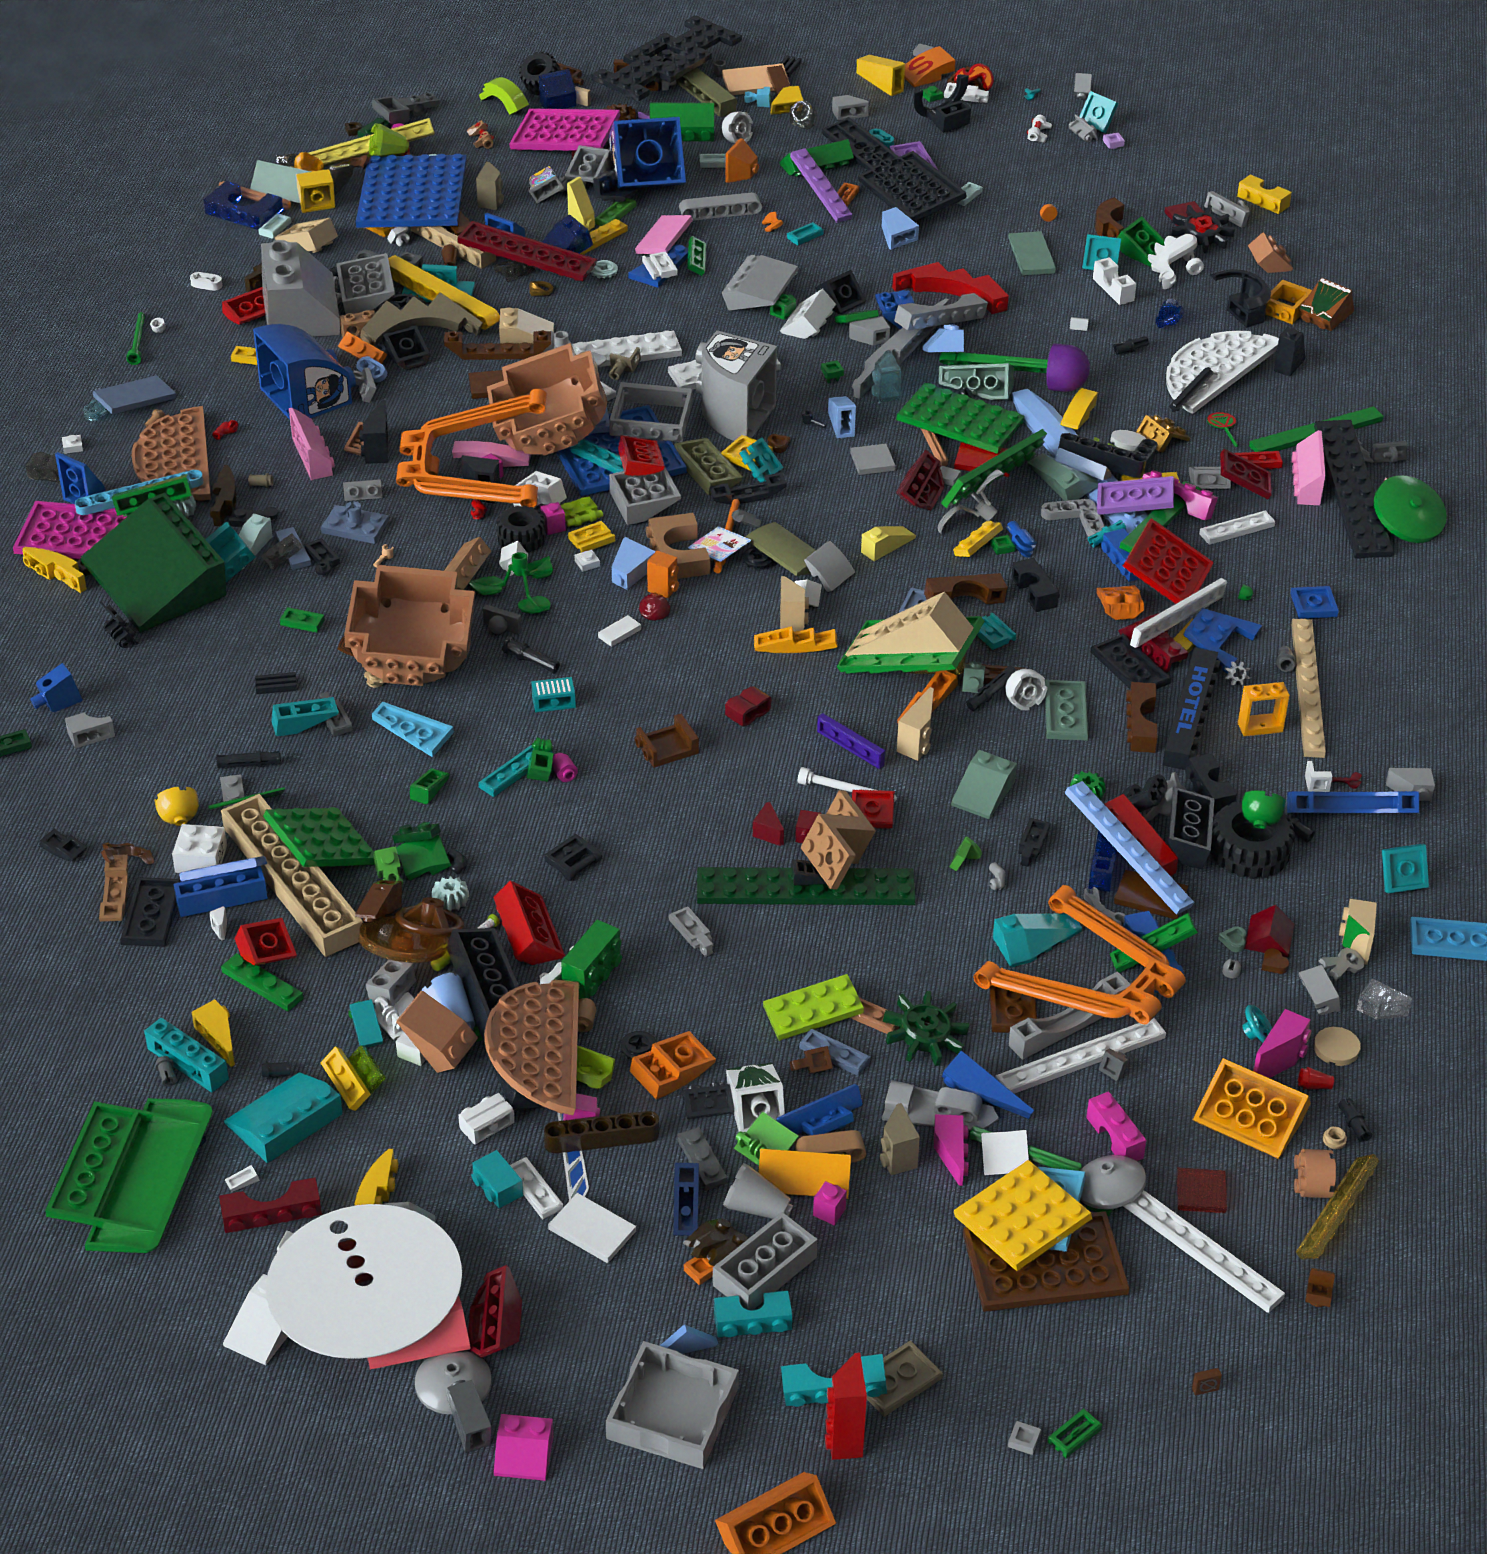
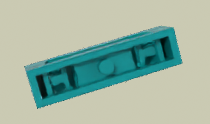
[144,1018,229,1093]

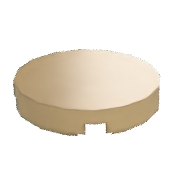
[1314,1027,1360,1066]

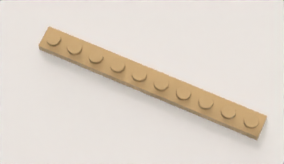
[1291,619,1326,758]

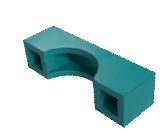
[781,1354,887,1407]

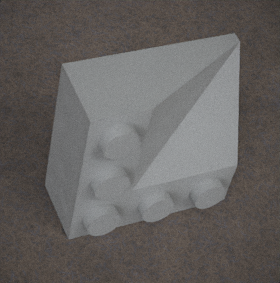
[609,468,681,525]

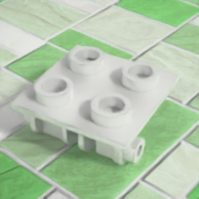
[375,992,414,1040]

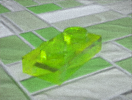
[348,1045,386,1094]

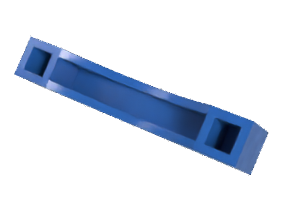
[1287,791,1419,813]

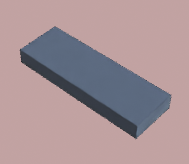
[275,527,311,570]
[799,1029,870,1076]

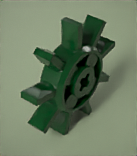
[882,991,969,1066]

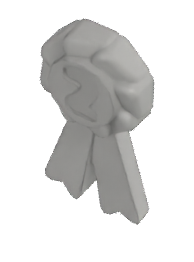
[1319,948,1364,981]

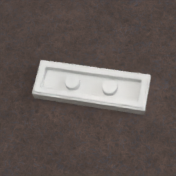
[510,1157,563,1220]

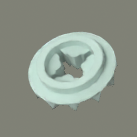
[591,260,618,279]

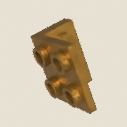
[1136,415,1190,453]

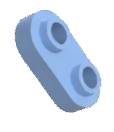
[356,356,387,383]

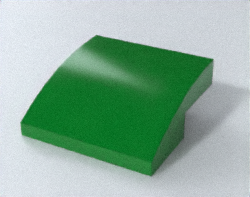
[396,835,451,881]

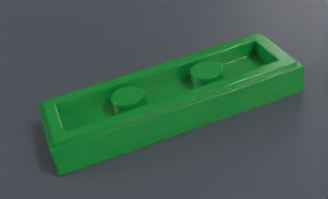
[687,236,706,276]

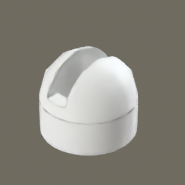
[150,318,166,333]

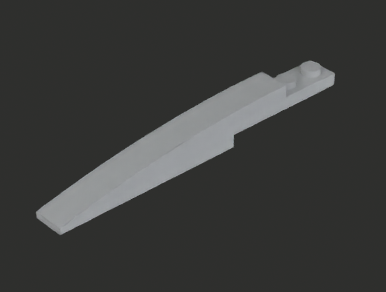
[852,298,949,399]

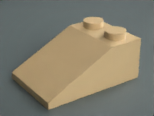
[275,218,338,253]
[499,307,554,343]
[897,687,934,761]

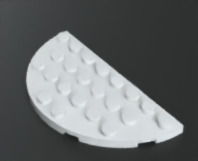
[1166,331,1279,414]

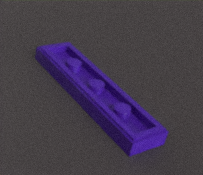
[817,713,885,769]

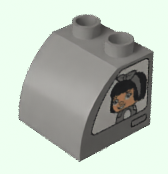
[696,331,777,441]

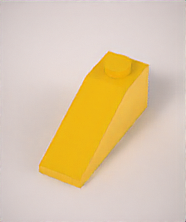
[192,999,235,1067]

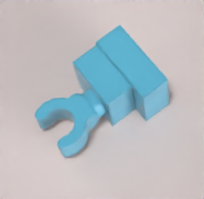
[744,87,771,107]

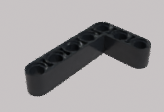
[1058,433,1158,478]

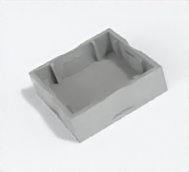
[606,1341,739,1469]

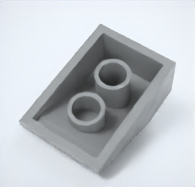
[564,145,612,183]

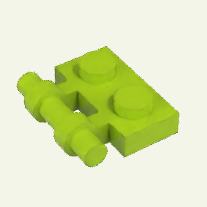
[560,496,603,527]

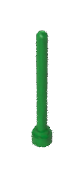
[126,312,145,365]

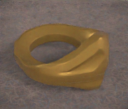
[529,281,553,296]

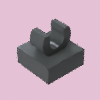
[1099,1048,1128,1081]

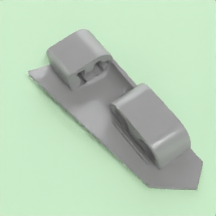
[882,1080,999,1131]

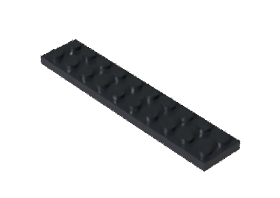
[1314,420,1393,559]

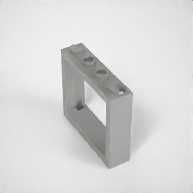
[609,382,693,442]

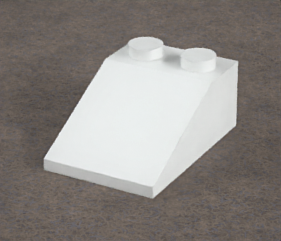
[223,1274,288,1365]

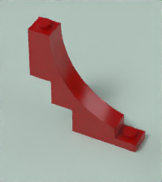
[892,262,1009,314]

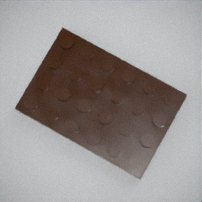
[963,1211,1129,1312]

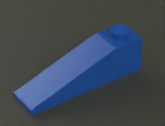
[942,1051,1034,1119]

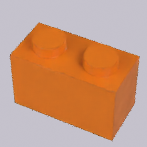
[647,551,679,598]

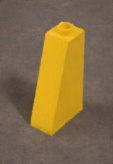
[856,55,905,96]

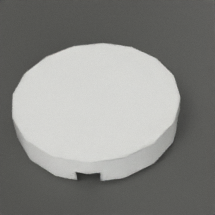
[1110,430,1146,452]

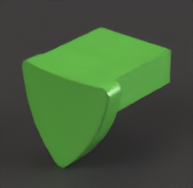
[949,837,982,871]

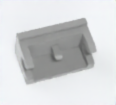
[1299,965,1340,1015]

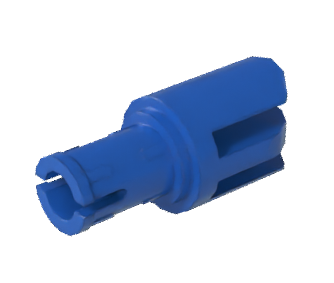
[1006,521,1037,558]

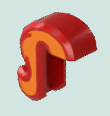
[954,64,994,91]

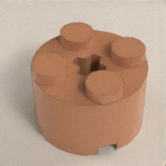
[1294,1149,1336,1198]

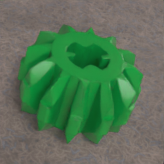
[1070,771,1106,801]

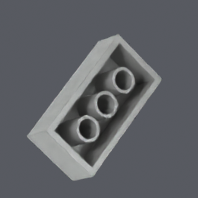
[713,1212,817,1310]

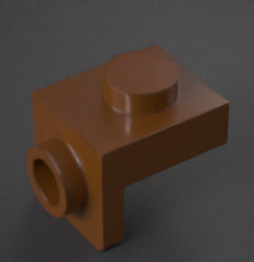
[1305,1268,1335,1307]

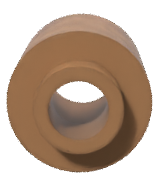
[578,998,596,1032]

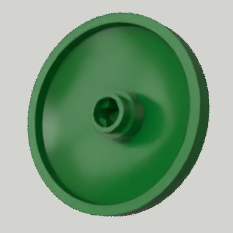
[1374,475,1447,543]

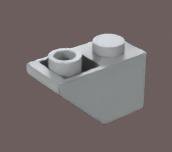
[849,316,890,345]

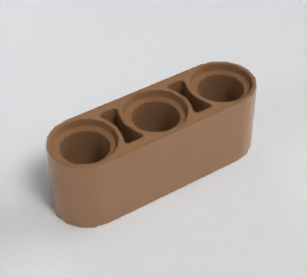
[794,1130,866,1163]

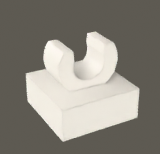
[387,227,410,246]

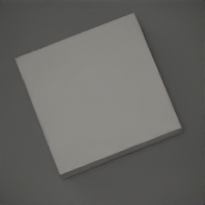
[850,444,895,475]

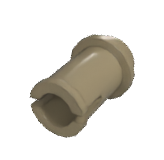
[248,473,273,488]

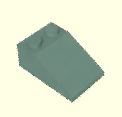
[951,750,1017,819]

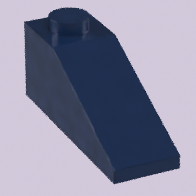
[673,1163,699,1236]

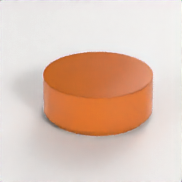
[1040,204,1057,222]

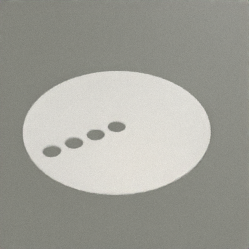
[266,1204,462,1359]

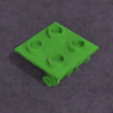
[734,1112,799,1166]

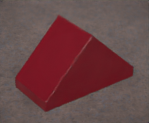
[753,802,784,846]

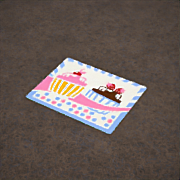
[688,527,751,562]

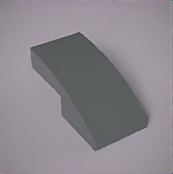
[732,509,761,528]

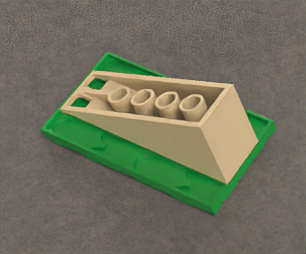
[836,592,985,674]

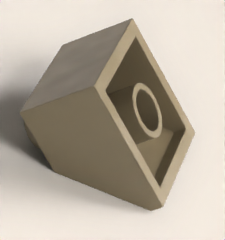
[476,161,504,210]
[880,1103,920,1175]

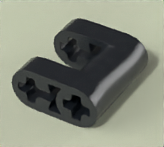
[1122,774,1168,812]

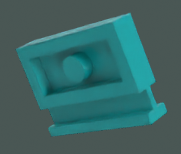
[977,613,1016,650]

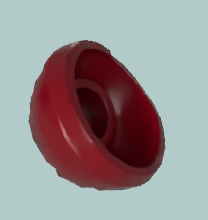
[639,592,670,620]

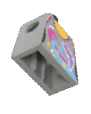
[528,166,564,203]

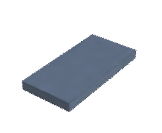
[93,375,176,414]

